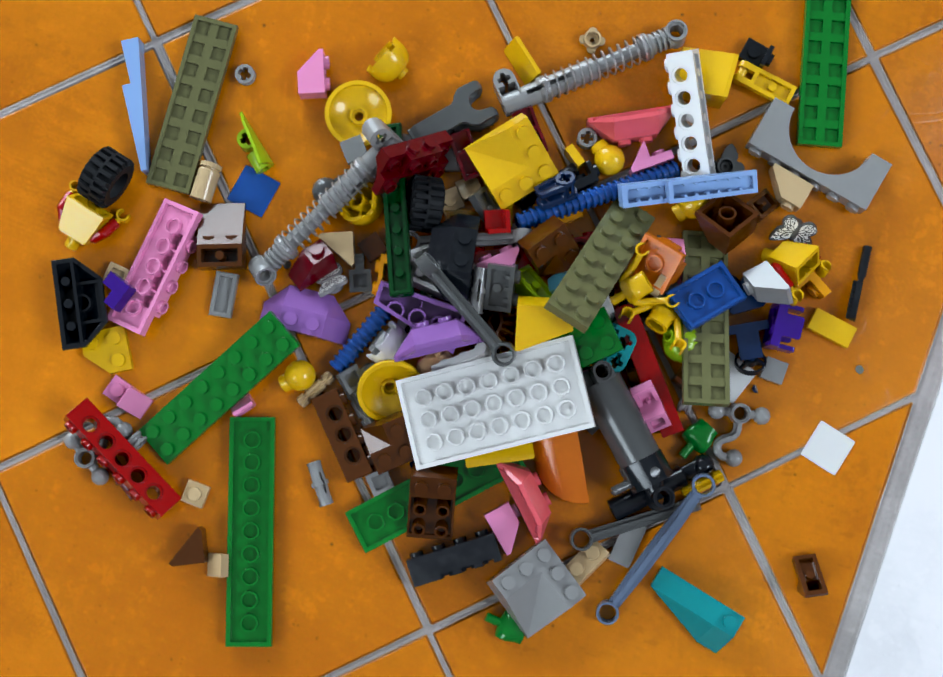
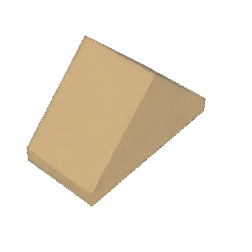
[318,231,356,269]

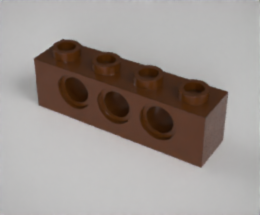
[311,389,375,483]

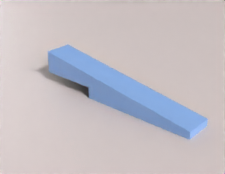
[121,37,151,175]
[617,169,758,208]

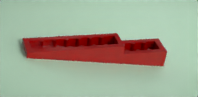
[614,302,684,438]

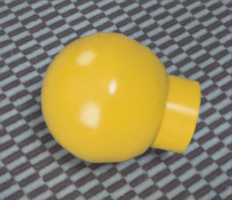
[590,139,625,176]
[671,199,709,222]
[278,360,316,392]

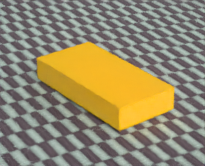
[806,308,858,349]

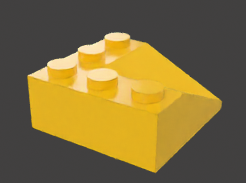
[464,113,559,209]

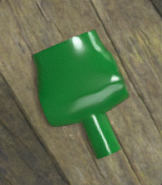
[678,418,718,459]
[484,610,525,644]

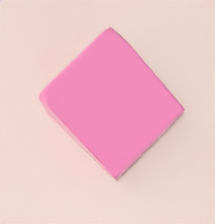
[231,393,257,417]

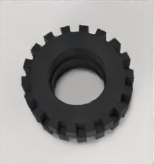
[77,146,134,208]
[407,174,445,234]

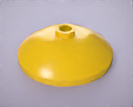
[325,80,392,147]
[357,360,420,420]

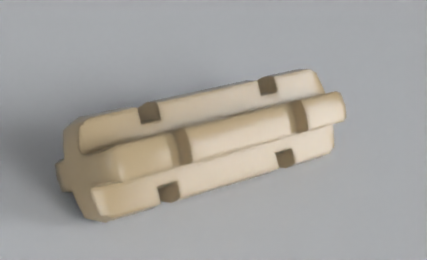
[296,371,335,407]

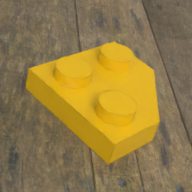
[82,326,134,374]

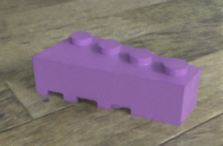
[373,280,465,354]

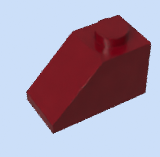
[288,239,338,292]

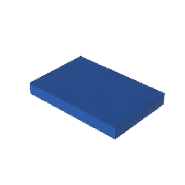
[664,260,747,332]

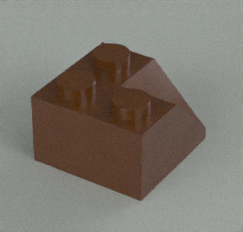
[695,196,760,255]
[517,215,581,277]
[360,410,414,475]

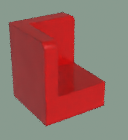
[483,209,511,234]

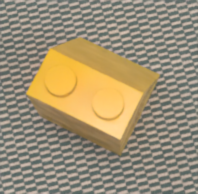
[667,47,739,109]
[515,296,573,351]

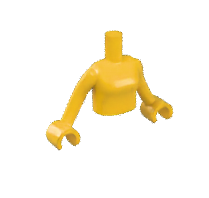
[610,242,680,308]
[618,304,687,355]

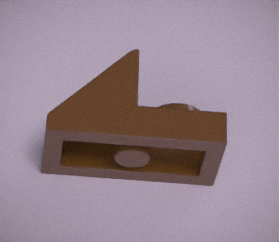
[792,553,828,598]

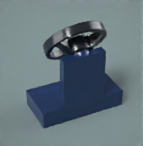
[729,319,769,376]

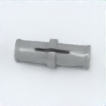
[469,267,487,314]
[306,460,334,507]

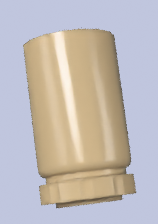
[190,160,223,204]

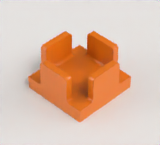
[625,232,687,295]

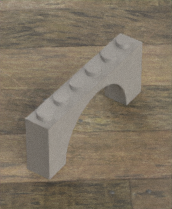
[744,97,892,214]

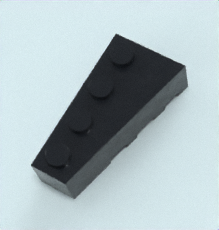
[406,528,502,587]

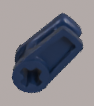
[534,171,578,211]

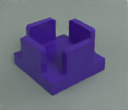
[761,303,805,354]

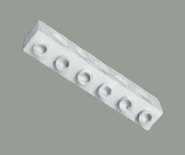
[664,48,716,177]

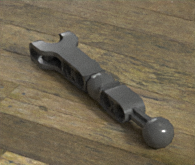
[312,81,499,201]

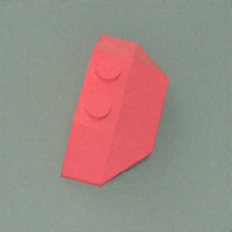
[586,105,672,148]
[496,462,552,545]

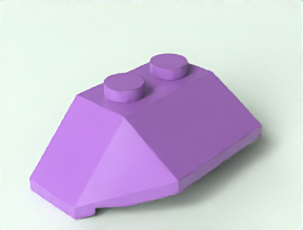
[260,285,351,345]
[394,315,484,362]

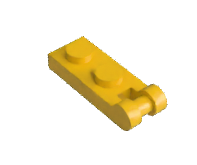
[732,60,797,104]

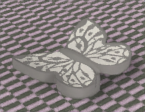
[316,263,348,298]

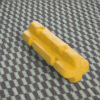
[681,470,725,497]

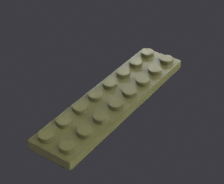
[146,14,239,195]
[544,198,655,334]
[682,230,730,407]

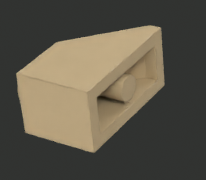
[768,163,814,212]

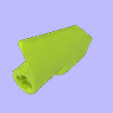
[237,112,274,174]

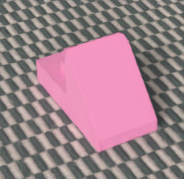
[629,141,674,177]
[103,375,154,419]

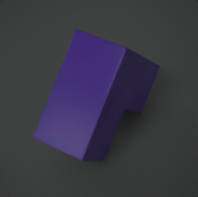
[102,271,136,312]

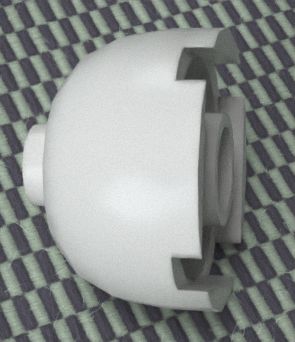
[366,321,407,363]

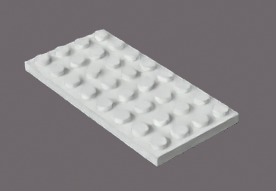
[395,335,596,471]

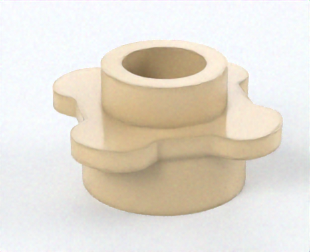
[579,27,605,54]

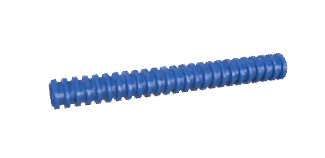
[514,160,680,229]
[329,287,414,373]

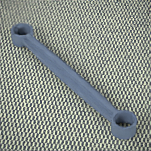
[596,473,716,625]

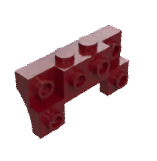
[450,105,549,181]
[371,130,453,195]

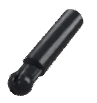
[607,454,714,521]

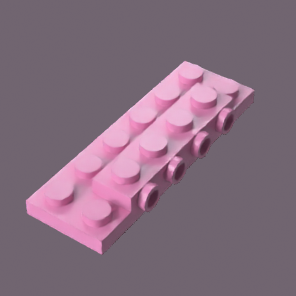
[108,198,203,337]

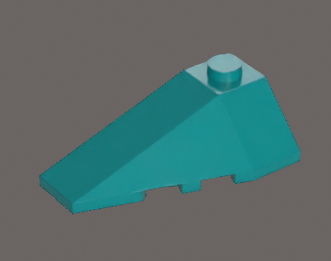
[650,566,745,653]

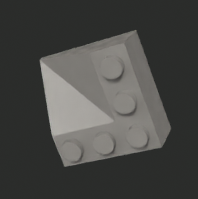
[486,539,586,638]

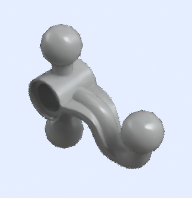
[708,403,771,467]
[64,416,133,485]

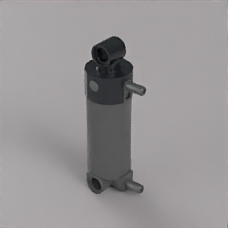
[582,360,675,511]

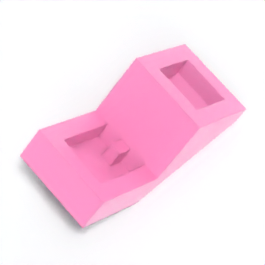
[630,380,672,433]

